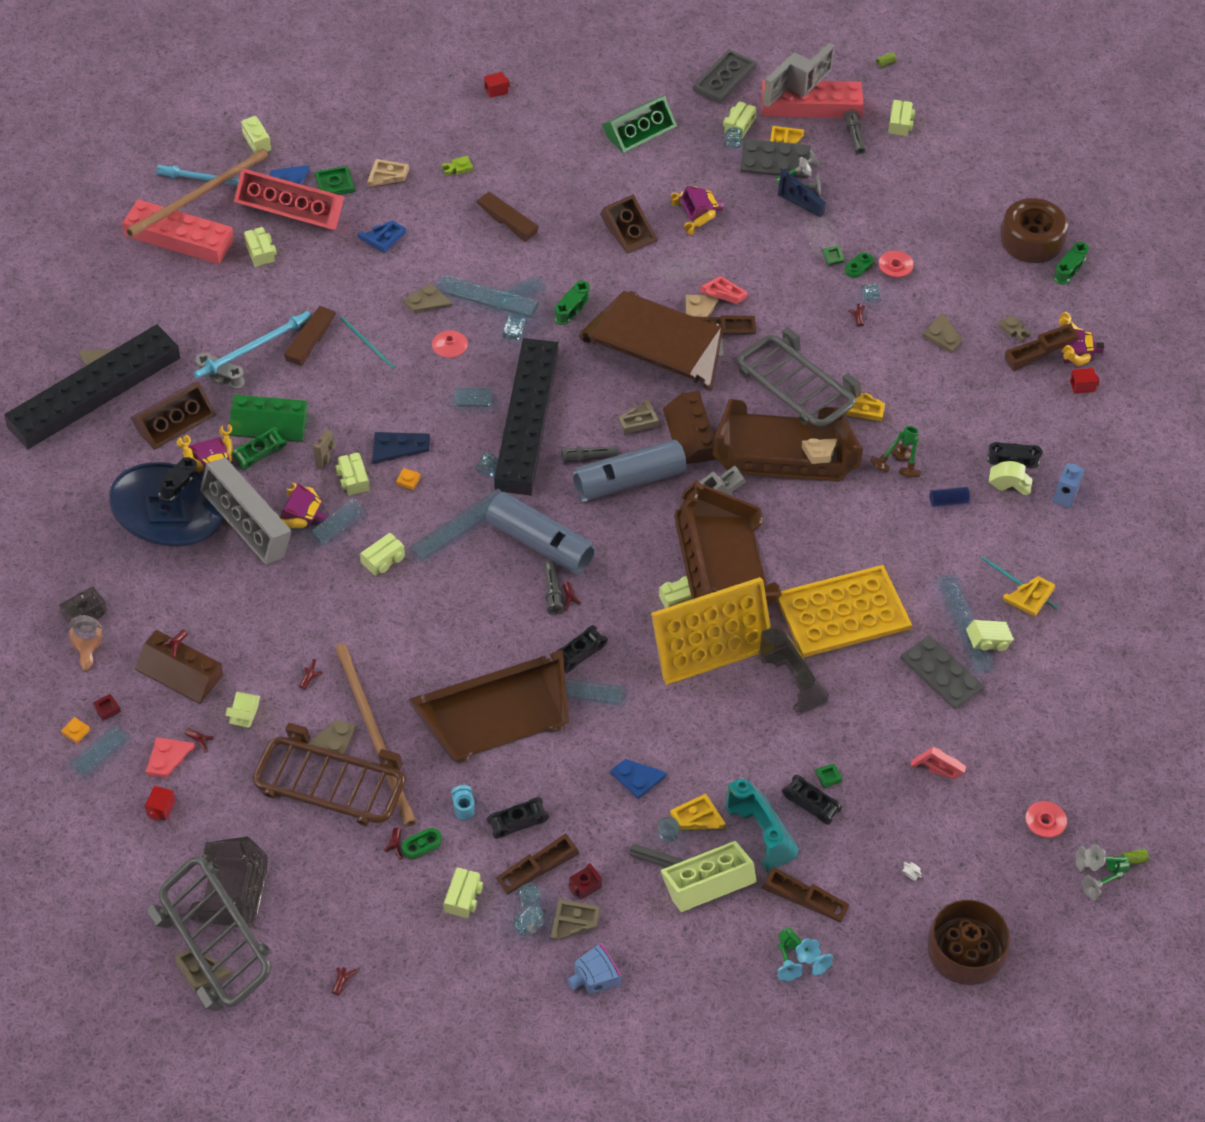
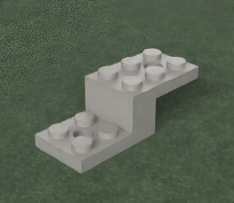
[763,43,835,107]

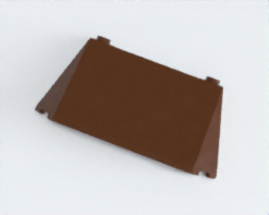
[579,291,723,391]
[713,399,863,482]
[674,481,782,605]
[408,650,569,763]

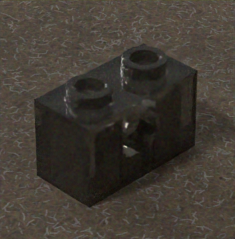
[59,586,107,630]

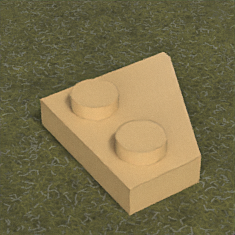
[367,159,409,187]
[686,295,720,317]
[802,439,837,464]

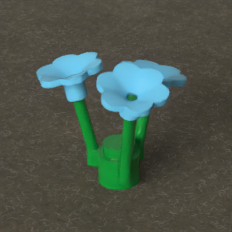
[778,928,833,981]

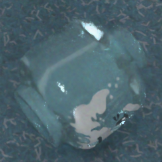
[513,904,544,936]

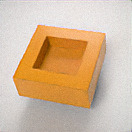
[396,468,421,490]
[61,717,90,744]

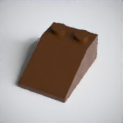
[600,194,657,253]

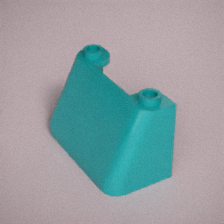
[725,779,798,872]

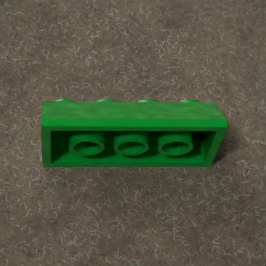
[602,96,677,153]
[229,394,309,442]

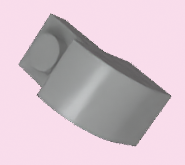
[700,466,746,496]

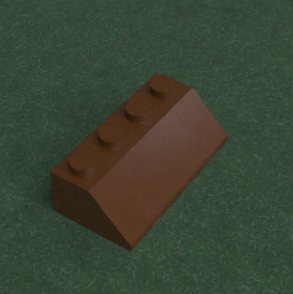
[130,382,216,450]
[663,391,716,464]
[135,630,223,704]

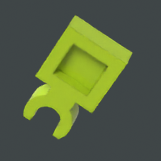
[441,156,473,176]

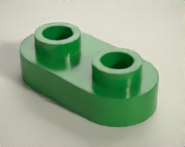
[845,253,874,278]
[402,828,442,859]

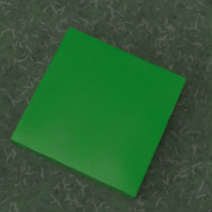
[314,165,355,195]

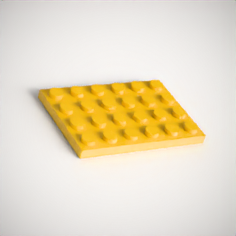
[777,565,912,658]
[651,577,774,685]

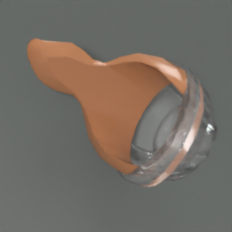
[69,615,103,672]

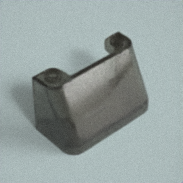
[759,627,829,716]
[189,836,268,928]

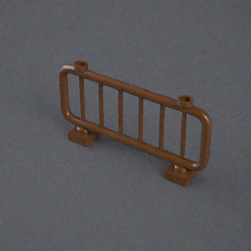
[253,722,406,826]

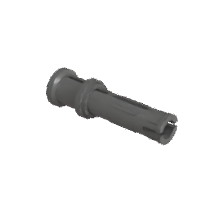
[843,110,866,154]
[561,445,618,464]
[544,561,564,615]

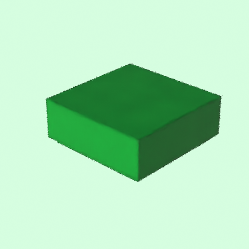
[822,245,845,266]
[815,763,843,788]

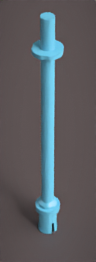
[156,164,239,186]
[194,311,312,378]

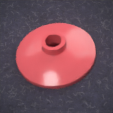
[879,250,914,278]
[432,331,468,358]
[1025,801,1067,838]

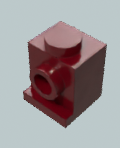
[568,863,602,899]

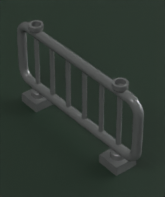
[737,327,861,427]
[146,856,271,1011]

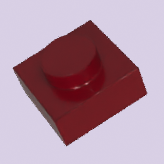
[93,693,121,721]

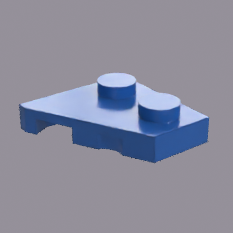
[269,165,309,185]
[358,220,406,253]
[610,759,667,799]

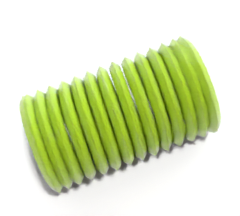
[876,52,897,68]
[1122,848,1149,865]

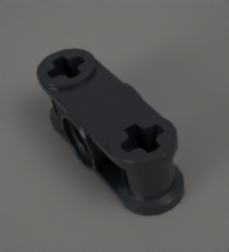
[987,442,1043,468]
[158,457,197,503]
[557,625,608,673]
[782,775,842,825]
[486,797,550,839]

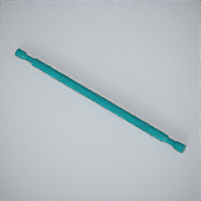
[340,317,395,369]
[981,557,1058,609]

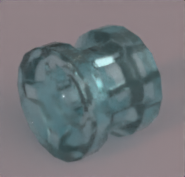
[725,127,742,148]
[861,283,880,302]
[476,453,498,476]
[658,817,679,842]
[519,883,540,909]

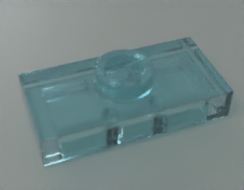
[502,312,527,340]

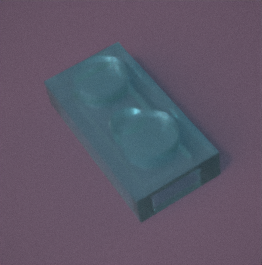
[454,388,492,407]

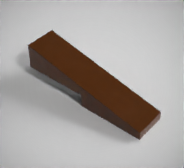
[477,192,539,242]
[284,306,336,366]
[692,315,756,335]
[1005,324,1079,371]
[496,833,580,894]
[761,866,849,922]

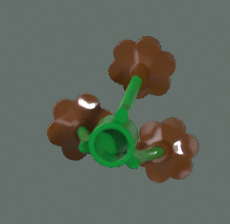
[870,426,921,478]

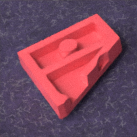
[700,276,748,304]
[146,737,195,778]
[911,747,966,779]

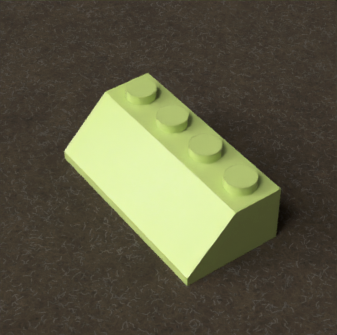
[660,841,757,912]

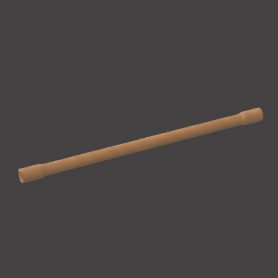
[126,149,268,238]
[335,644,416,827]

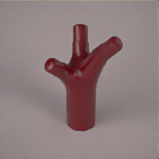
[848,304,865,327]
[563,582,581,611]
[163,630,188,658]
[299,659,322,690]
[185,727,214,753]
[384,827,403,860]
[331,967,358,996]

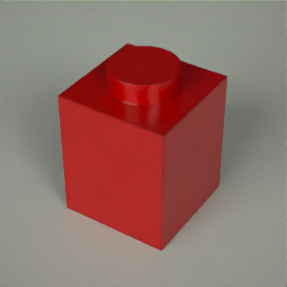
[484,72,510,98]
[1070,368,1099,394]
[144,785,176,821]

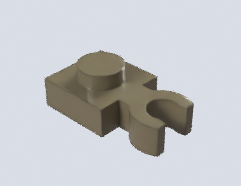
[998,315,1031,342]

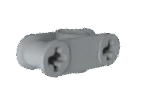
[196,353,245,389]

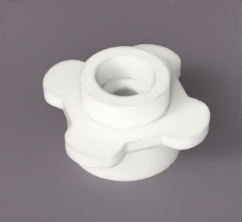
[902,862,922,881]

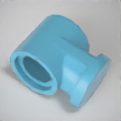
[451,785,475,820]

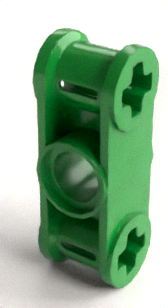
[1054,242,1089,285]
[555,281,590,325]
[232,427,287,470]

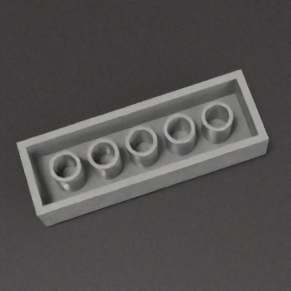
[200,457,292,565]

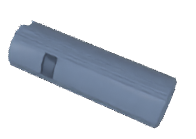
[572,439,687,502]
[486,492,596,575]

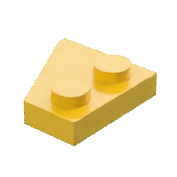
[770,126,804,144]
[846,393,885,422]
[1003,576,1055,617]
[670,794,726,830]

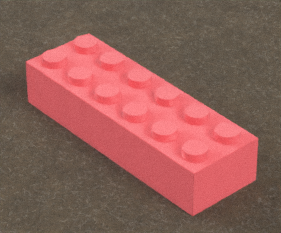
[761,80,863,118]
[234,168,344,230]
[122,199,234,264]

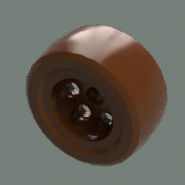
[1001,198,1068,263]
[927,900,1010,985]

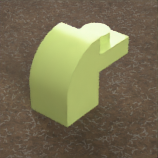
[989,461,1032,495]
[225,692,260,728]

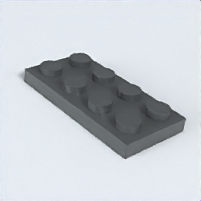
[693,49,756,104]
[740,139,811,178]
[900,635,984,710]

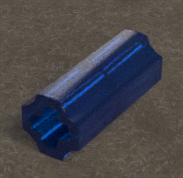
[929,486,970,507]

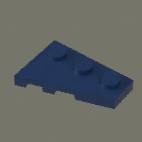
[778,169,826,218]
[372,432,430,464]

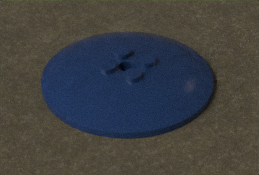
[109,462,223,547]

